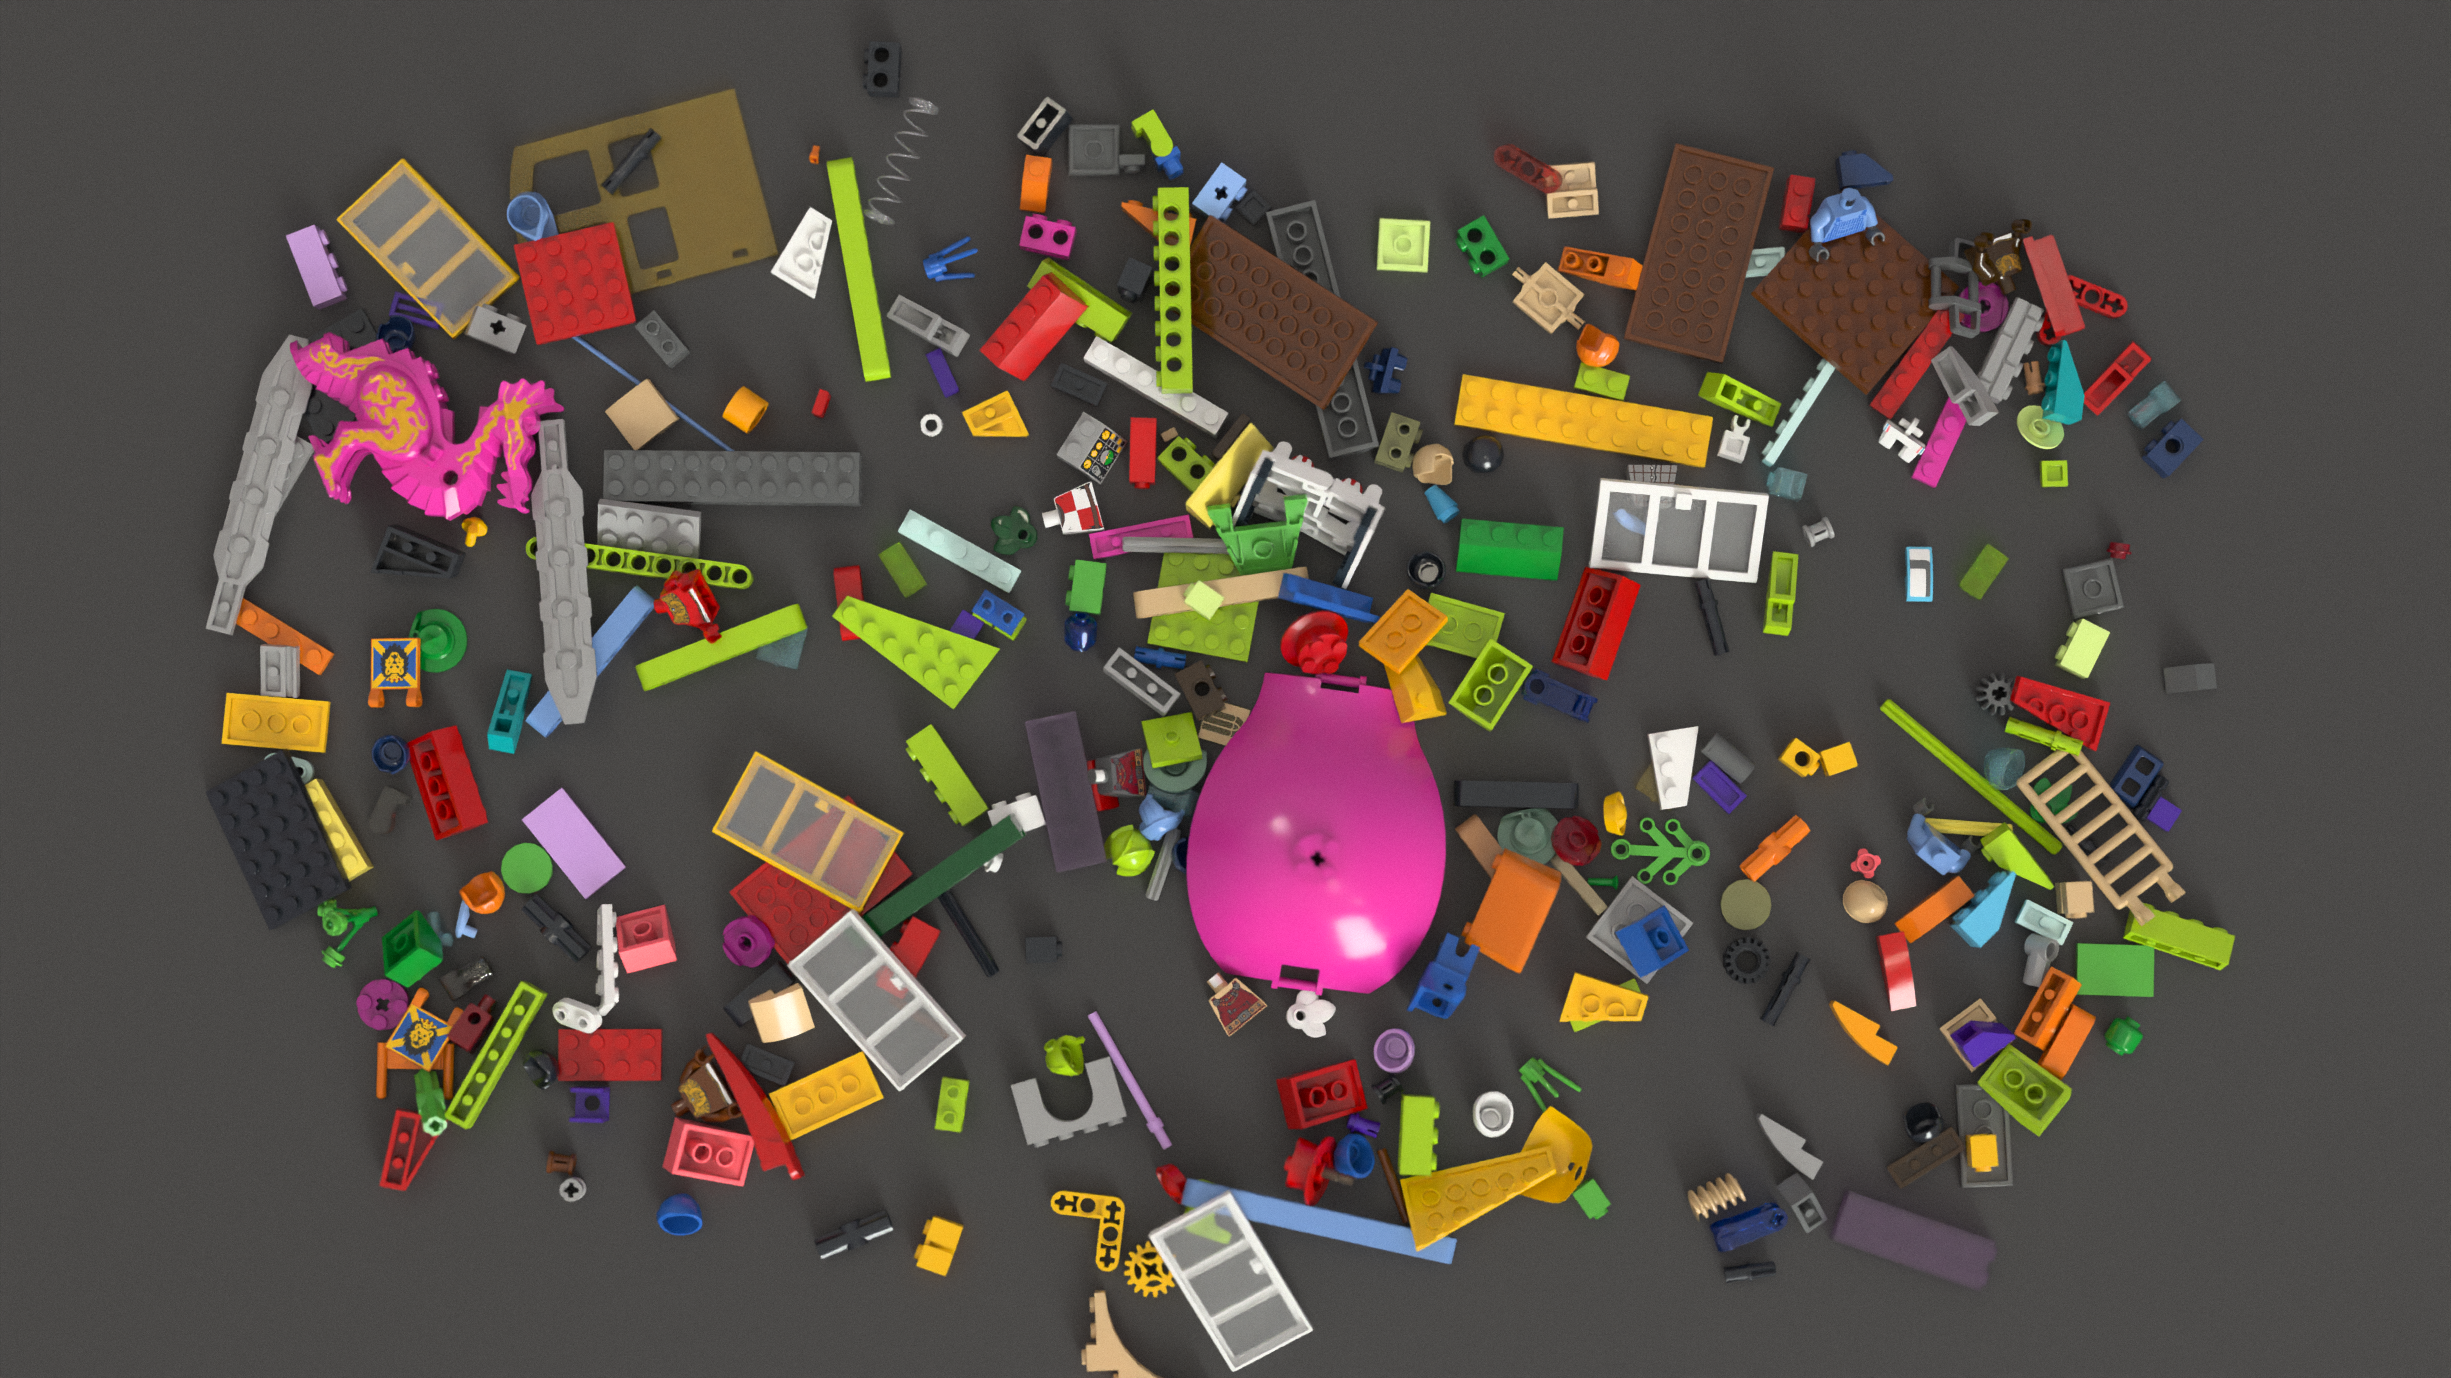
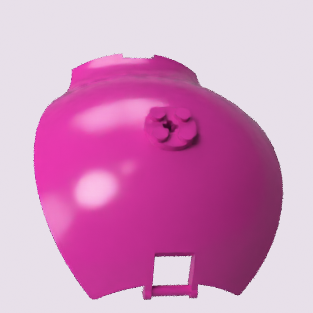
[1187,672,1446,995]

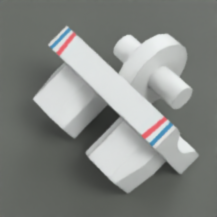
[1879,417,1926,463]

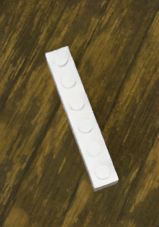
[1084,336,1228,438]

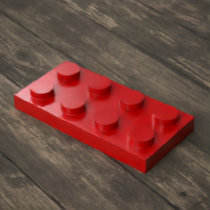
[558,1029,662,1081]

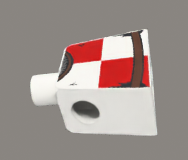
[1042,482,1104,535]

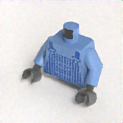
[1809,188,1885,262]
[1906,798,1982,875]

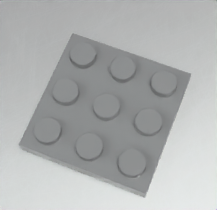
[1585,876,1693,984]

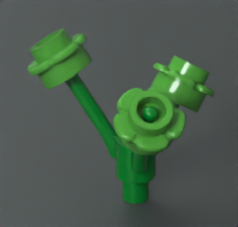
[318,900,378,968]

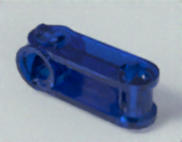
[1521,669,1598,723]
[1710,1203,1788,1252]

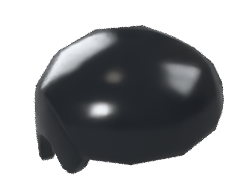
[1462,435,1504,473]
[1406,551,1446,590]
[523,1049,559,1090]
[1903,1102,1943,1142]

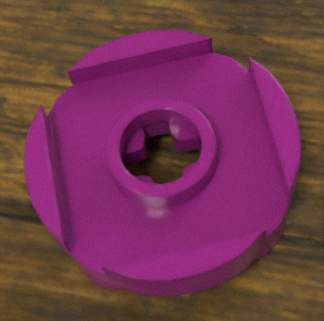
[1959,281,2009,333]
[722,915,775,968]
[356,979,410,1030]

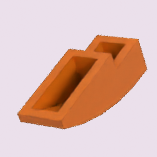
[1894,876,1975,944]

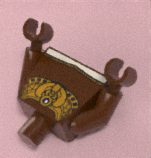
[671,1045,743,1122]

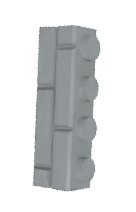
[1977,297,2045,404]

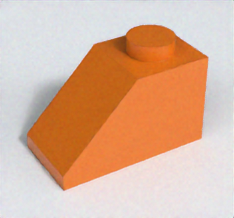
[1020,155,1052,213]

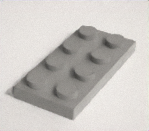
[597,499,701,559]

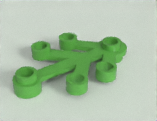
[1610,818,1710,885]

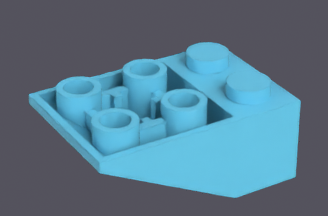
[1950,871,2016,948]

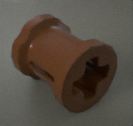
[546,1150,577,1176]

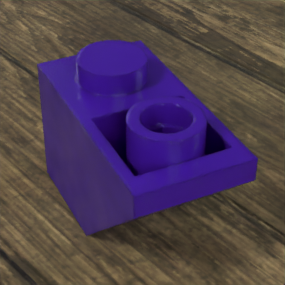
[1950,1020,2016,1068]

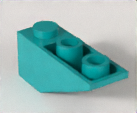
[2041,340,2085,425]

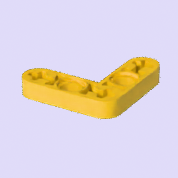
[1051,1190,1125,1271]

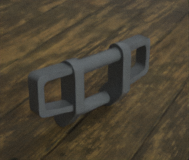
[1928,238,1981,338]

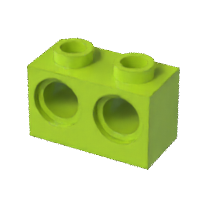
[1158,436,1215,494]
[935,1076,970,1132]

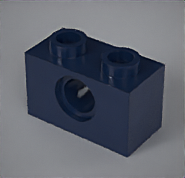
[2141,418,2204,479]

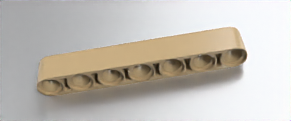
[1133,567,1309,618]

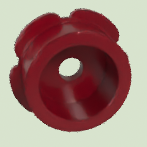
[2106,542,2132,559]

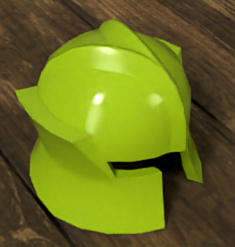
[1104,825,1155,877]

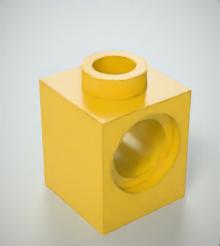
[1778,738,1820,777]

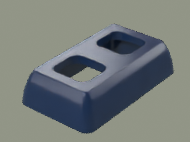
[2109,745,2164,809]

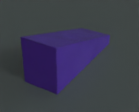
[926,348,960,398]

